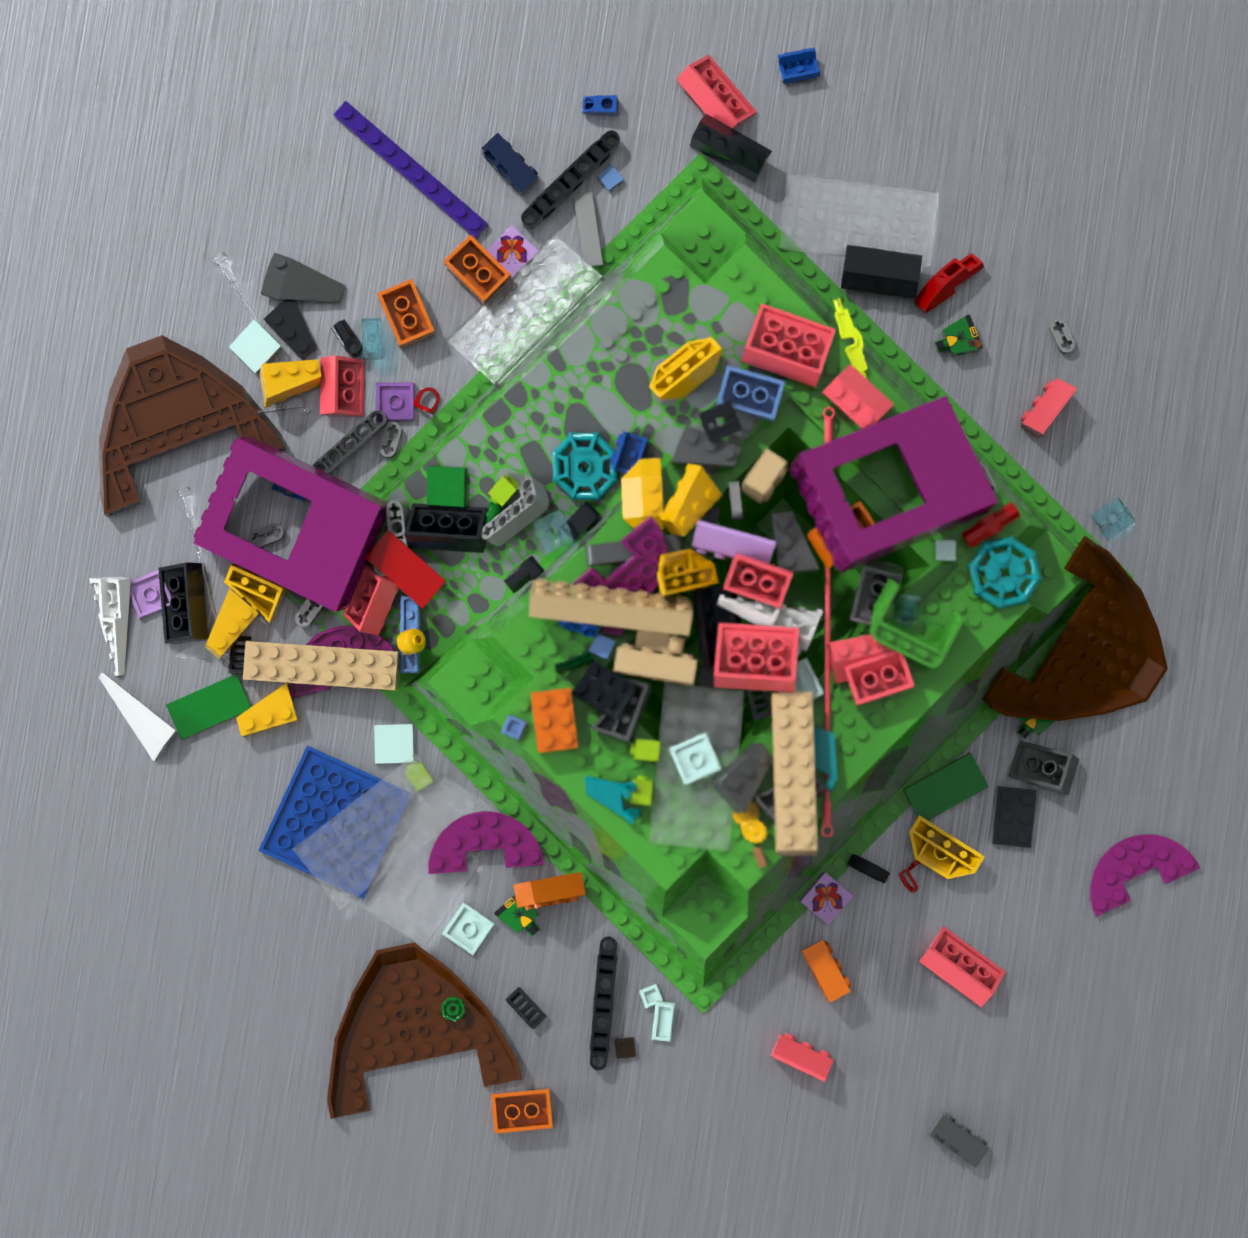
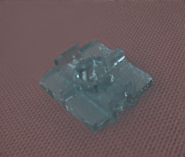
[1090,497,1135,540]
[533,510,575,554]

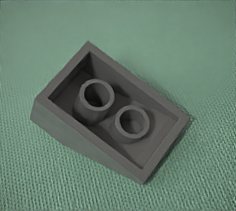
[850,560,904,625]
[1009,741,1080,795]

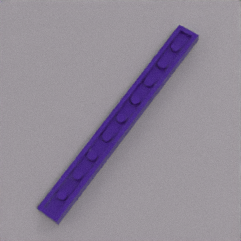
[333,101,488,239]

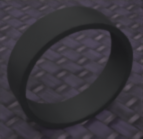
[847,853,890,883]

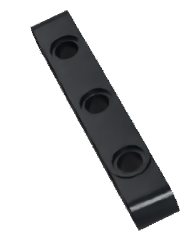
[521,130,620,230]
[590,936,617,1071]

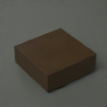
[615,1037,636,1059]

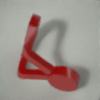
[414,387,440,414]
[899,860,921,893]

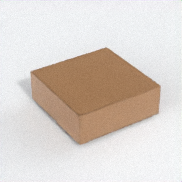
[752,846,767,868]

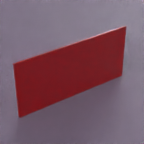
[365,530,446,609]

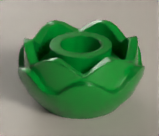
[485,501,502,523]
[441,997,466,1021]

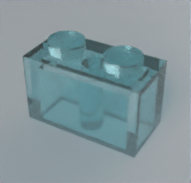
[362,318,383,360]

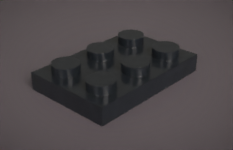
[572,660,638,721]
[992,786,1037,848]

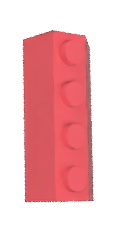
[677,55,757,130]
[919,926,1006,1007]

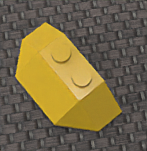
[649,337,723,400]
[621,458,664,535]
[657,548,719,596]
[909,815,985,879]

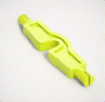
[833,298,868,380]

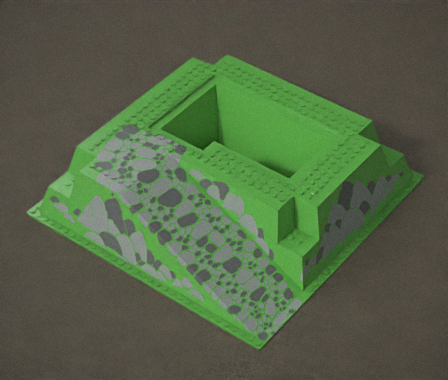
[285,154,1133,1013]

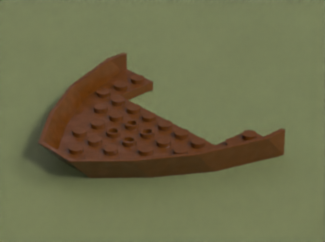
[99,335,286,517]
[982,535,1168,721]
[327,942,522,1119]

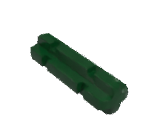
[555,652,593,674]

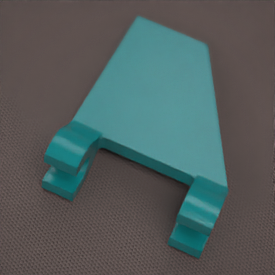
[814,727,838,792]
[584,776,641,824]

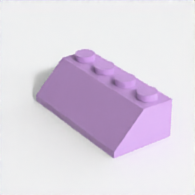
[691,520,776,564]

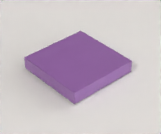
[376,382,415,422]

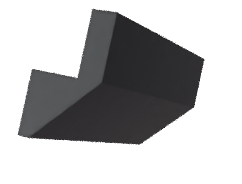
[692,585,742,668]

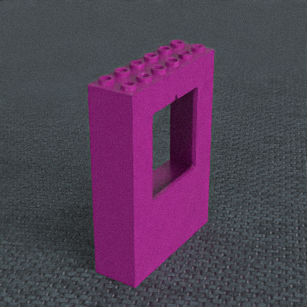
[790,396,998,573]
[193,436,388,612]

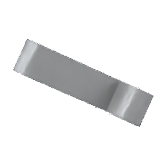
[481,476,549,546]
[374,498,414,576]

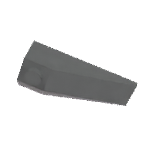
[261,253,346,303]

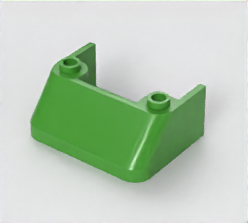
[870,577,965,668]

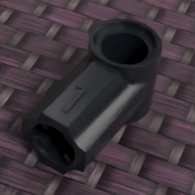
[331,319,363,358]
[503,556,545,594]

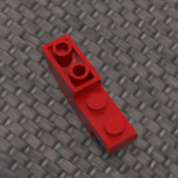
[914,253,984,314]

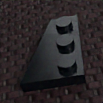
[264,299,317,361]

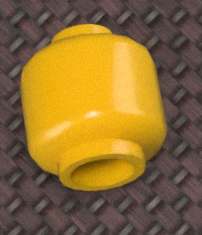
[397,628,426,655]

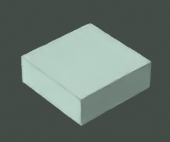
[935,540,956,561]
[639,984,663,1009]

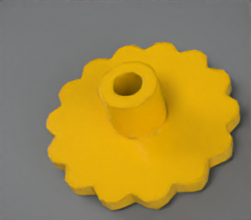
[732,800,760,826]
[741,818,768,844]

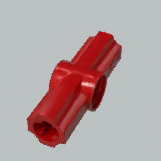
[961,502,1021,548]

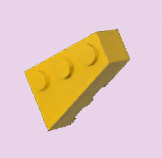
[260,359,321,408]
[660,464,722,536]
[224,563,287,623]
[205,588,259,660]
[236,683,299,737]

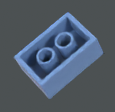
[716,365,785,423]

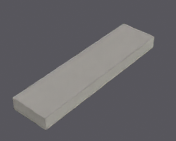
[573,192,603,269]

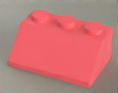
[320,355,364,417]
[823,364,894,429]
[1020,378,1077,439]
[723,553,793,608]
[343,564,399,636]
[827,634,893,684]
[844,650,914,707]
[770,1033,833,1082]

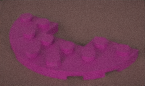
[571,514,667,594]
[290,626,395,699]
[428,811,544,874]
[1090,834,1200,917]

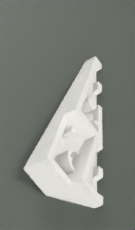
[89,577,131,676]
[717,595,823,652]
[99,673,177,761]

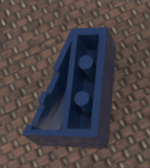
[481,133,538,196]

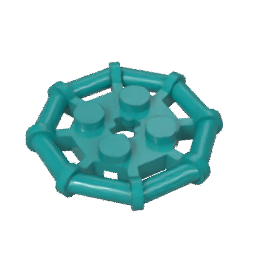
[551,431,619,501]
[968,536,1042,610]

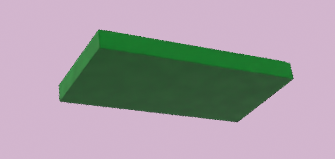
[166,674,251,740]
[903,753,989,820]

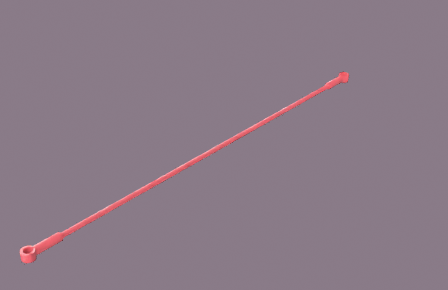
[821,407,835,837]

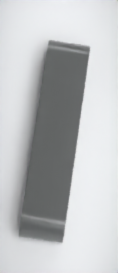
[312,410,388,475]
[585,535,684,566]

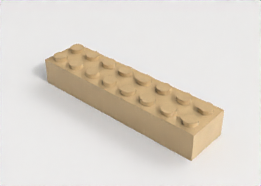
[529,579,693,636]
[243,641,400,691]
[772,692,818,856]

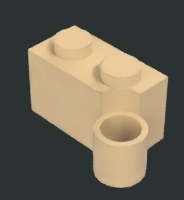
[635,630,685,655]

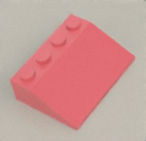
[741,303,836,388]
[714,623,799,692]

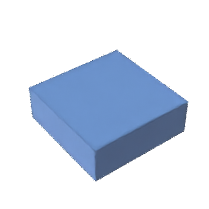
[597,165,624,192]
[589,633,615,660]
[501,714,527,741]

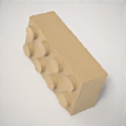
[741,449,787,505]
[614,644,697,686]

